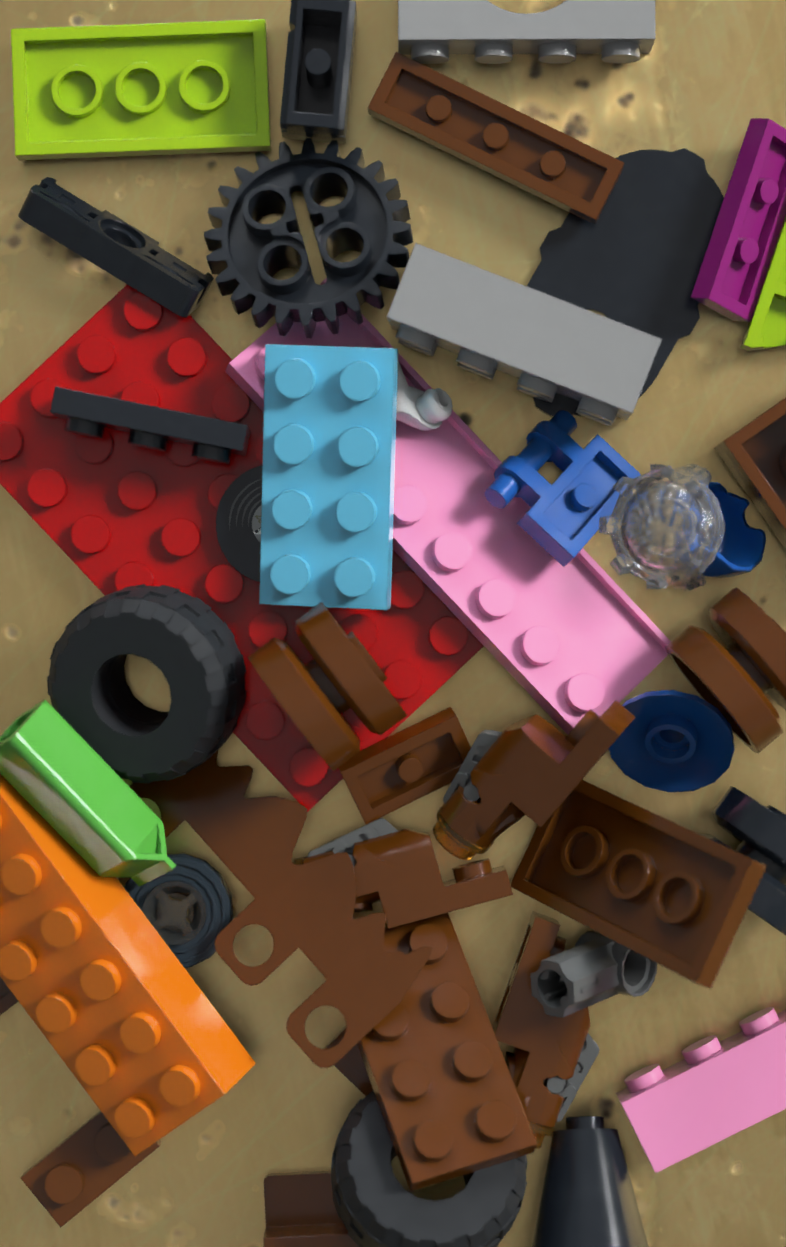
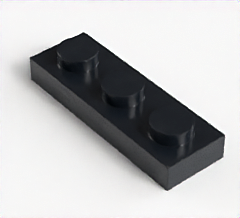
[50,386,251,464]

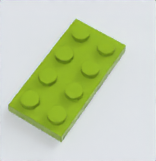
[11,19,271,160]

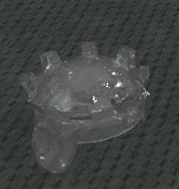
[599,464,725,591]

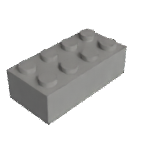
[387,243,662,426]

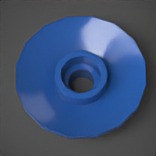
[609,690,735,792]

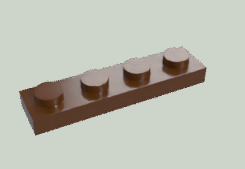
[367,52,624,224]

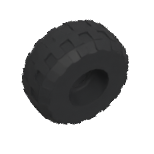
[47,584,247,784]
[331,1090,528,1247]

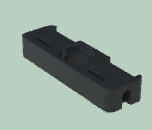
[18,177,214,317]

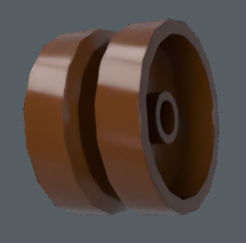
[665,587,786,753]
[248,602,407,771]

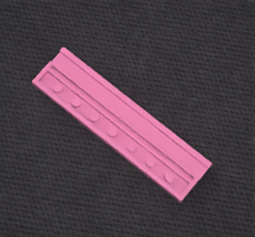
[225,278,671,735]

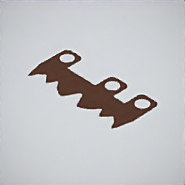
[129,750,433,1068]

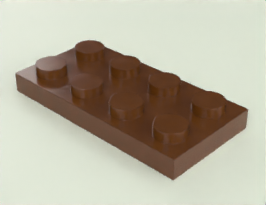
[511,780,767,989]
[357,913,537,1192]

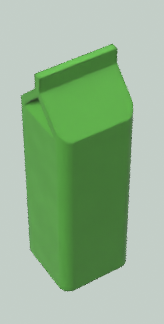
[0,699,176,887]

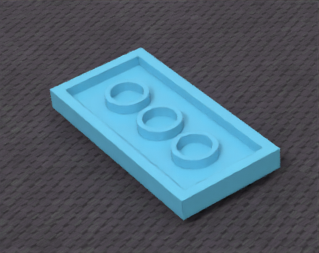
[259,344,398,610]

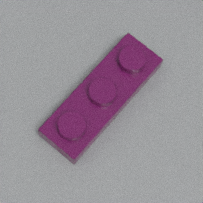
[691,118,786,322]

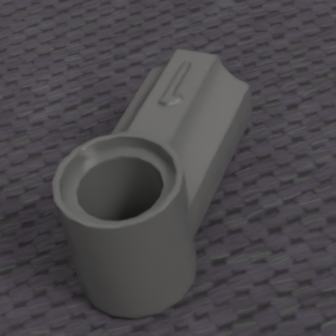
[530,930,657,1017]

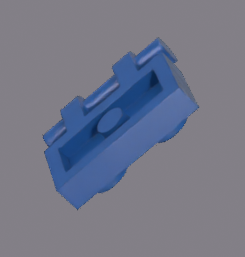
[485,410,644,567]

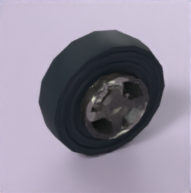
[124,854,233,968]

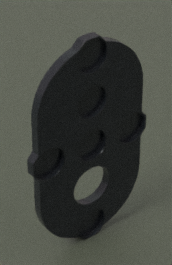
[527,148,724,417]

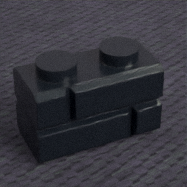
[280,0,357,144]

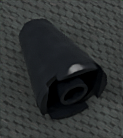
[532,1116,649,1247]

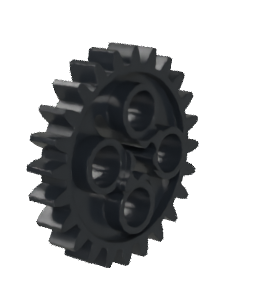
[204,138,413,338]

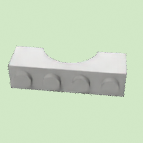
[398,0,655,64]

